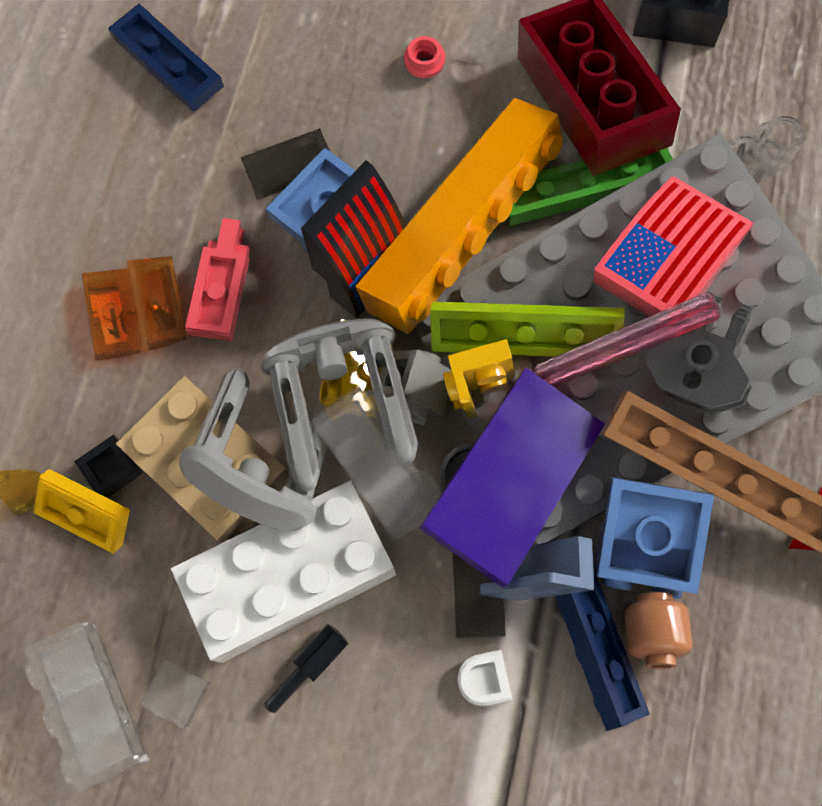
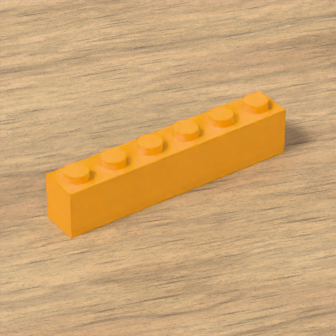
[355,98,563,335]

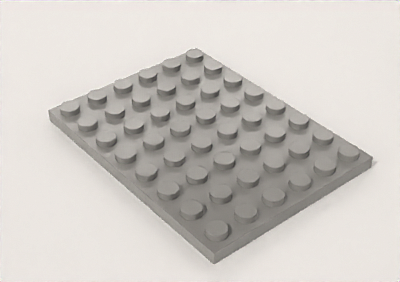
[415,132,822,544]

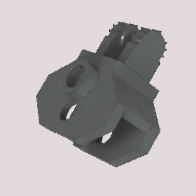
[645,295,752,414]

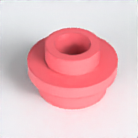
[404,36,445,78]

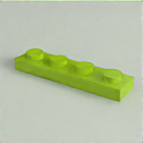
[430,301,625,360]

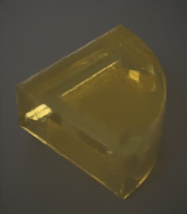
[0,469,41,516]

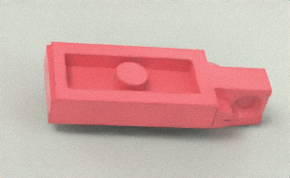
[185,218,250,342]

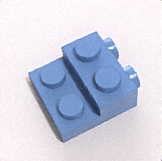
[266,148,355,253]
[594,477,714,599]

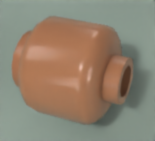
[624,592,692,669]

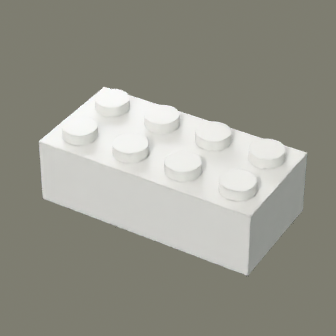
[171,480,396,663]

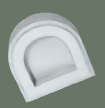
[457,650,513,706]

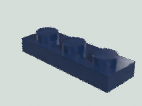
[108,3,224,112]
[556,571,650,731]

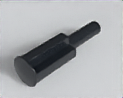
[265,624,349,713]

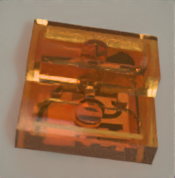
[81,256,187,361]

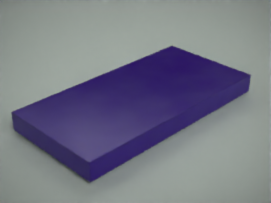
[419,368,605,587]

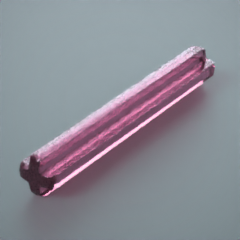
[533,292,721,388]

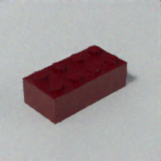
[518,0,681,176]

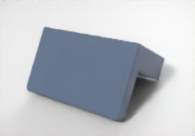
[480,536,594,601]

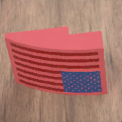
[593,176,754,333]

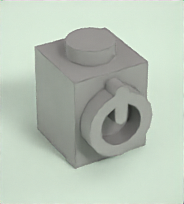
[380,350,451,425]

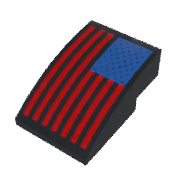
[301,160,406,318]

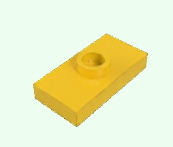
[33,469,130,554]

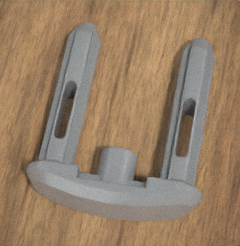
[261,319,418,491]
[179,368,332,531]

